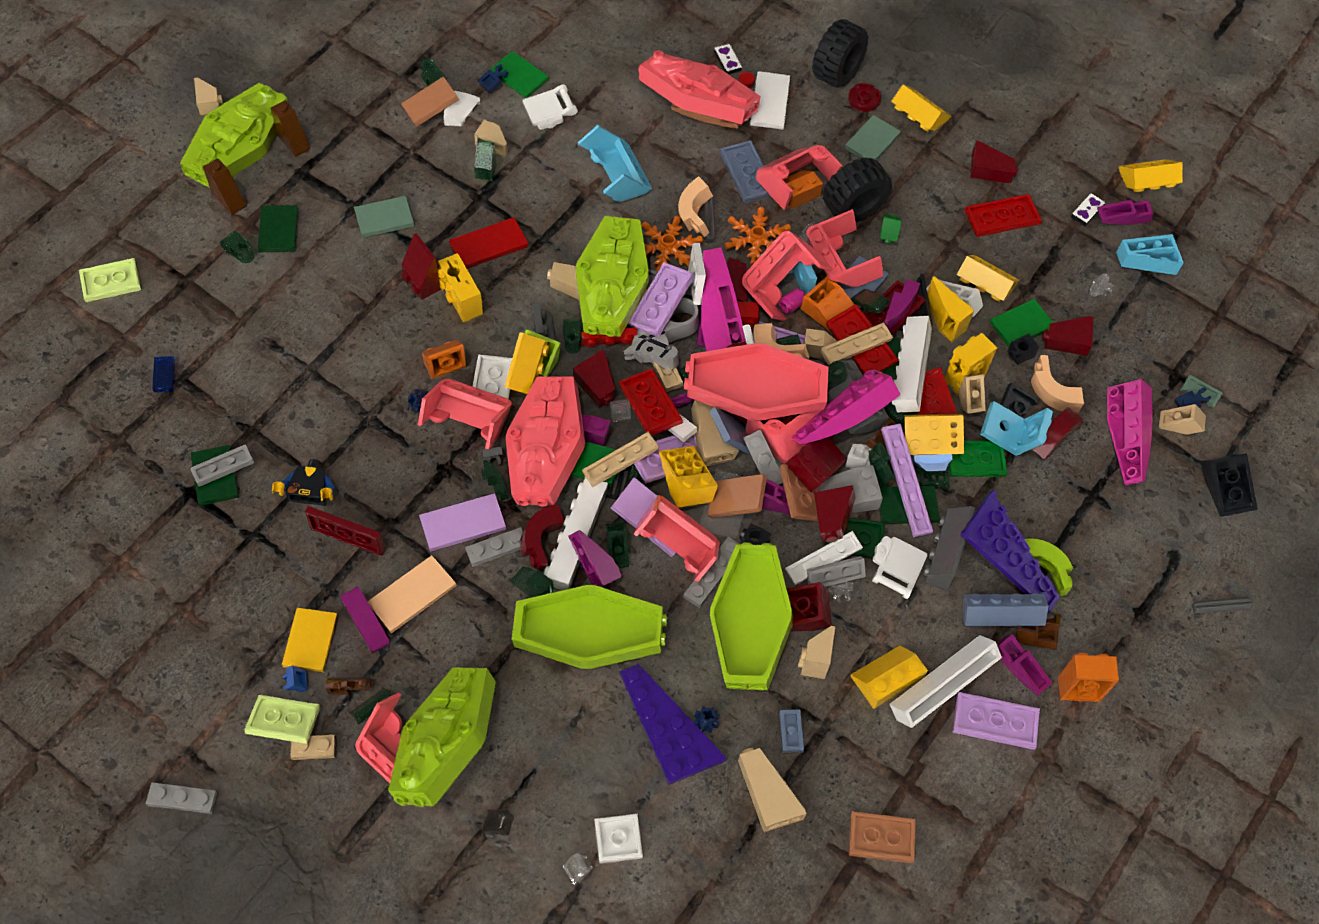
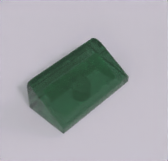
[350,688,391,724]

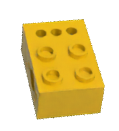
[438,253,483,322]
[945,333,997,396]
[904,414,964,455]

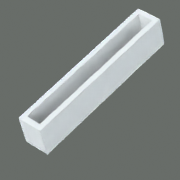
[892,316,932,413]
[544,477,608,590]
[890,635,1002,728]

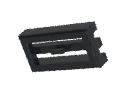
[606,465,633,500]

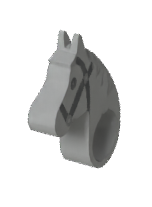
[624,298,700,370]

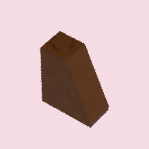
[270,100,310,157]
[203,158,247,215]

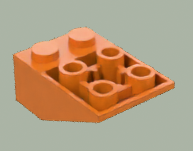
[801,276,855,333]

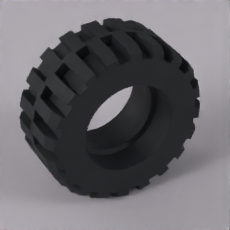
[812,19,869,88]
[823,158,893,222]

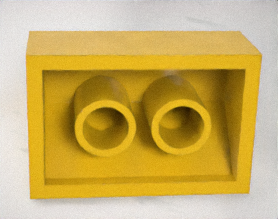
[891,85,951,131]
[1119,159,1183,192]
[957,254,1019,302]
[504,332,549,394]
[850,645,928,709]

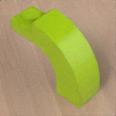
[1025,539,1073,596]

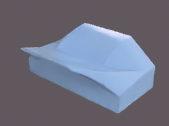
[910,454,952,471]

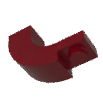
[1032,407,1084,459]
[520,504,564,573]

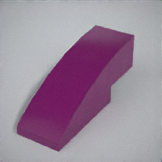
[1097,199,1153,225]
[885,279,920,330]
[340,586,390,654]
[996,634,1052,695]

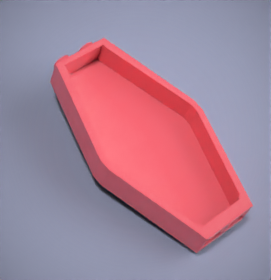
[638,51,761,124]
[684,343,828,421]
[506,377,585,507]

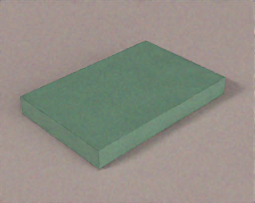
[844,115,901,160]
[354,196,414,238]

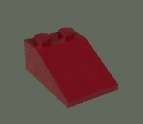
[401,233,440,300]
[785,437,847,492]
[787,582,832,631]

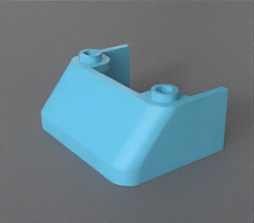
[578,125,652,202]

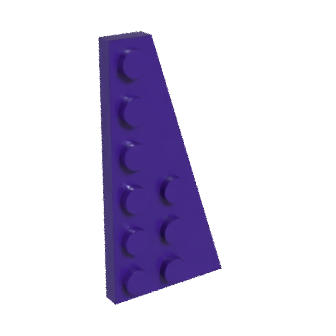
[960,490,1060,612]
[620,664,727,785]

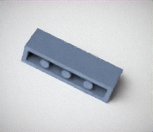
[962,593,1049,626]

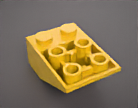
[927,276,974,342]
[659,446,718,508]

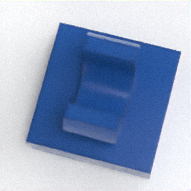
[282,666,308,692]

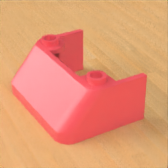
[756,145,842,210]
[806,209,884,287]
[742,231,833,321]
[418,379,512,450]
[746,403,828,464]
[634,495,720,582]
[356,692,402,783]

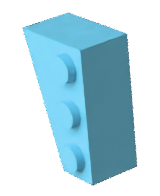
[1116,234,1184,275]

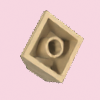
[798,626,835,679]

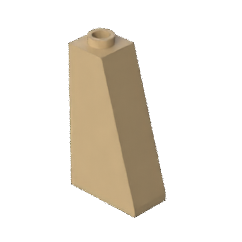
[547,262,579,300]
[691,400,739,467]
[738,748,806,832]

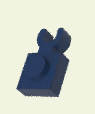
[477,64,509,94]
[1174,388,1211,408]

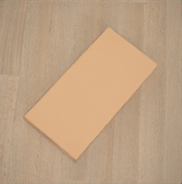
[367,555,456,634]

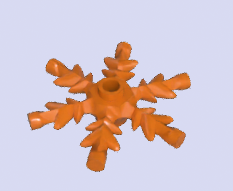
[724,207,791,266]
[641,216,703,271]

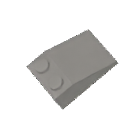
[818,465,883,513]

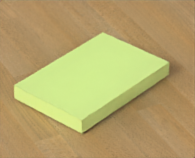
[79,258,141,302]
[244,695,320,744]

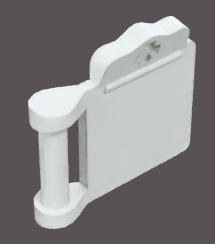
[523,84,578,130]
[872,536,927,599]

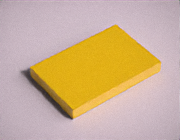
[282,608,338,673]

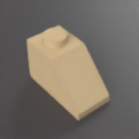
[194,78,223,115]
[474,120,507,157]
[803,329,838,359]
[959,374,986,413]
[1159,404,1206,435]

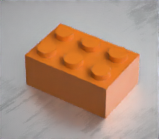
[1058,653,1119,702]

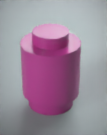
[779,288,805,313]

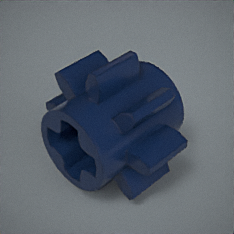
[408,389,428,413]
[694,706,720,733]

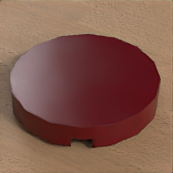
[848,83,882,112]

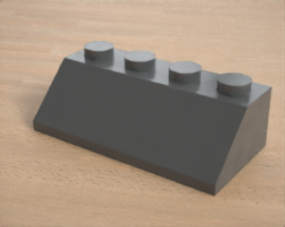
[827,360,889,434]
[923,506,975,591]

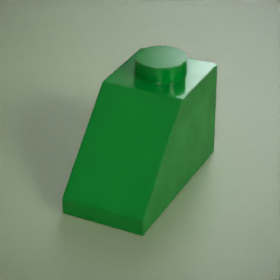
[879,214,901,243]

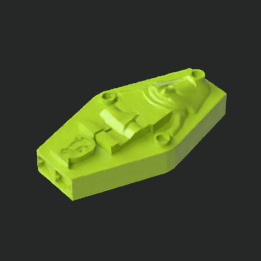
[180,83,288,188]
[575,216,649,337]
[710,542,793,691]
[512,585,667,669]
[388,667,496,807]

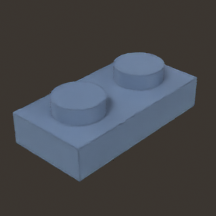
[779,710,804,753]

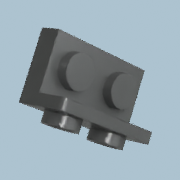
[532,302,555,340]

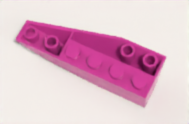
[701,247,746,351]
[791,369,901,444]
[1107,379,1152,485]

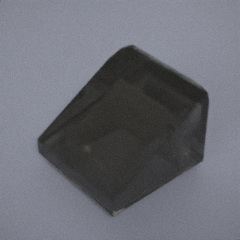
[483,809,513,836]

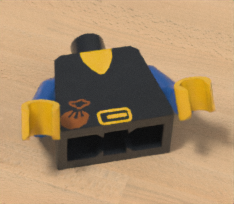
[272,459,335,506]

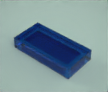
[152,356,175,393]

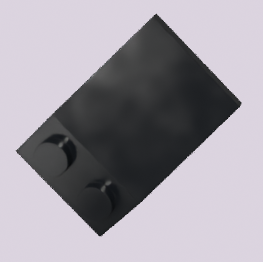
[1201,453,1258,517]

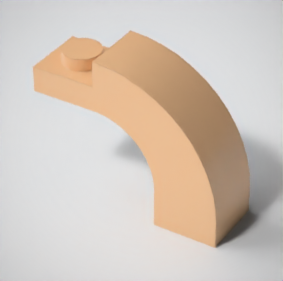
[678,176,713,237]
[753,323,809,360]
[1031,355,1084,413]

